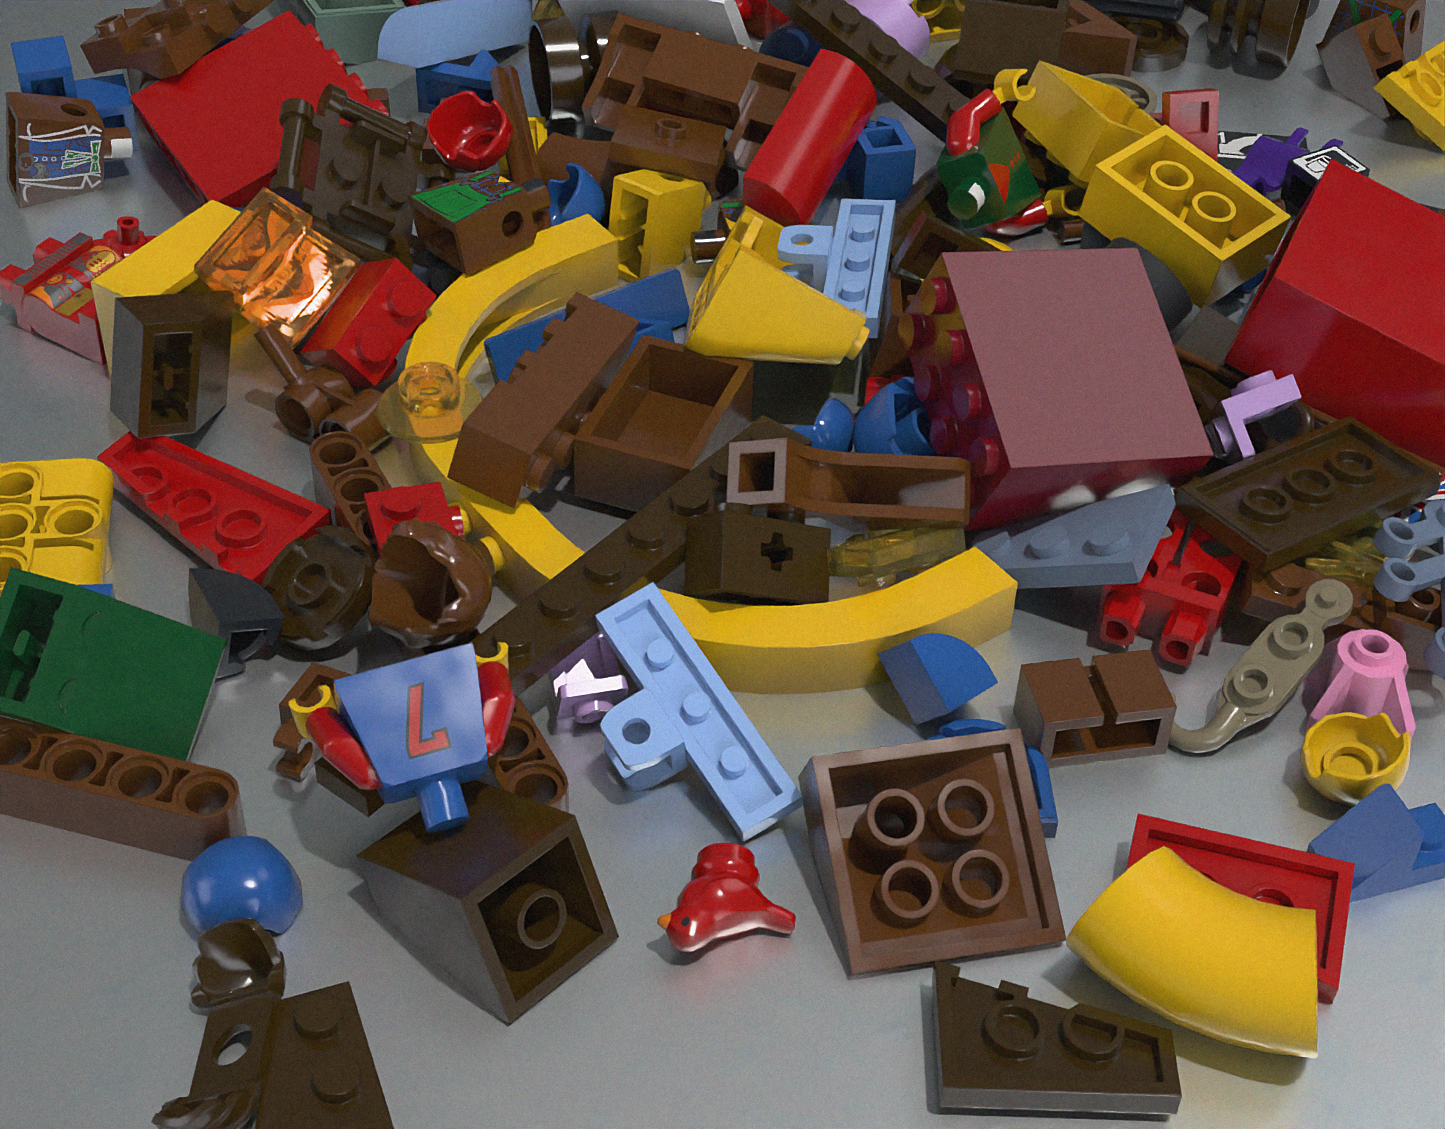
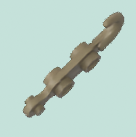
[1168,579,1353,753]

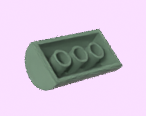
[288,0,405,64]

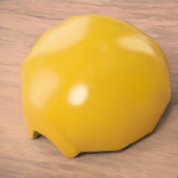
[1300,712,1411,807]

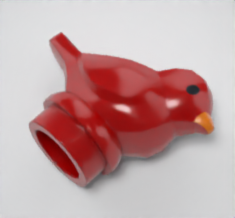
[657,843,796,952]

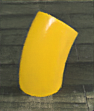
[1066,846,1318,1058]

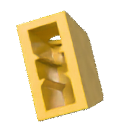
[608,169,711,283]

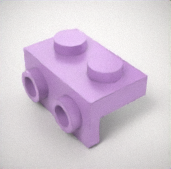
[1205,370,1302,464]

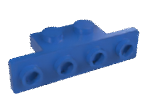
[484,268,690,385]

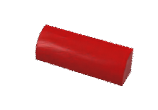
[742,48,877,227]

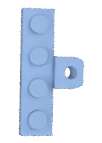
[777,199,896,338]
[595,582,803,842]

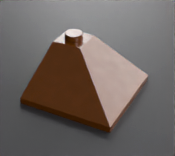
[798,728,1067,976]

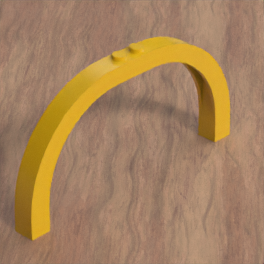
[403,214,1018,694]

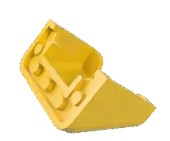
[683,206,870,365]

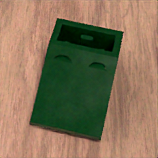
[0,567,228,762]

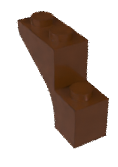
[726,438,971,532]

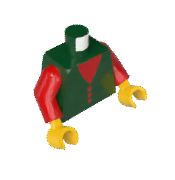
[936,69,1081,238]

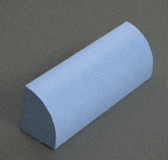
[377,0,533,68]

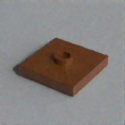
[608,104,727,183]

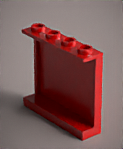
[129,10,391,207]

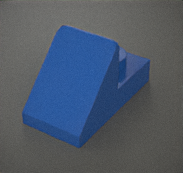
[415,49,501,114]
[1306,783,1445,903]

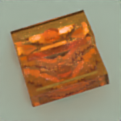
[194,187,360,350]

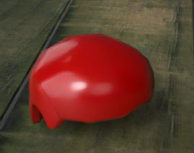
[425,91,513,172]

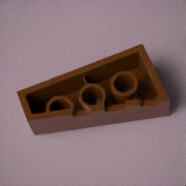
[447,292,640,509]

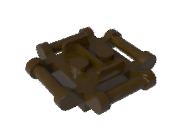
[268,84,456,272]

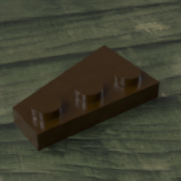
[932,960,1182,1114]

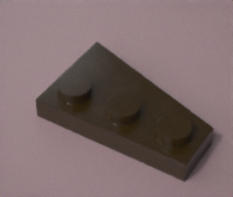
[256,981,394,1129]

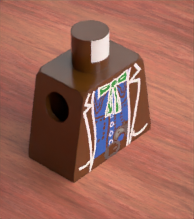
[5,92,133,207]

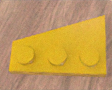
[1373,40,1445,152]

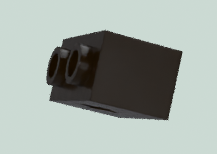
[684,502,831,606]

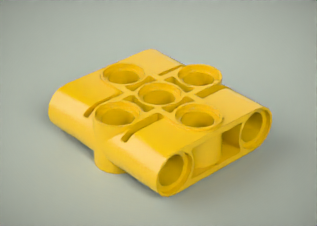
[0,458,114,596]

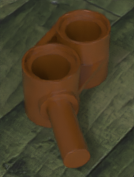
[254,322,400,452]

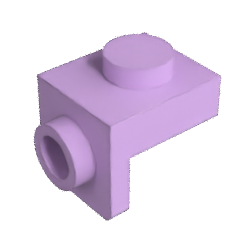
[548,630,628,723]

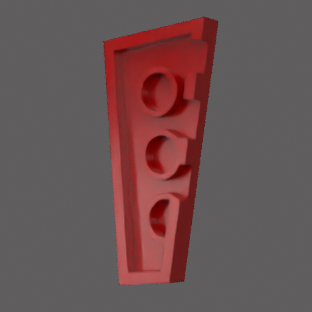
[96,431,333,585]

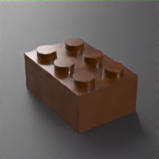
[574,335,754,512]

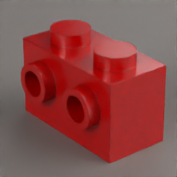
[300,258,437,388]

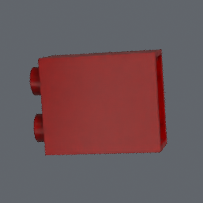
[1223,159,1445,468]

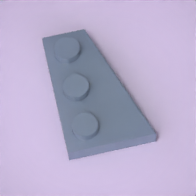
[968,484,1176,589]

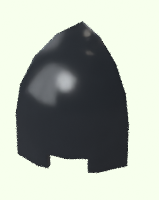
[188,568,285,678]

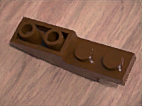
[1241,561,1443,670]

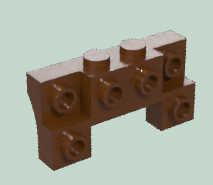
[80,0,274,79]
[581,13,809,172]

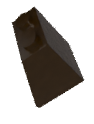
[356,780,619,1023]

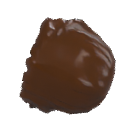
[368,517,493,649]

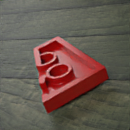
[1126,813,1355,1004]

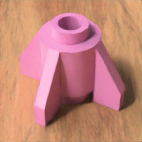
[1304,629,1416,741]

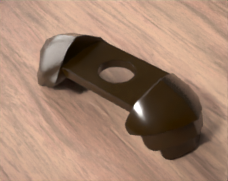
[151,917,287,1129]

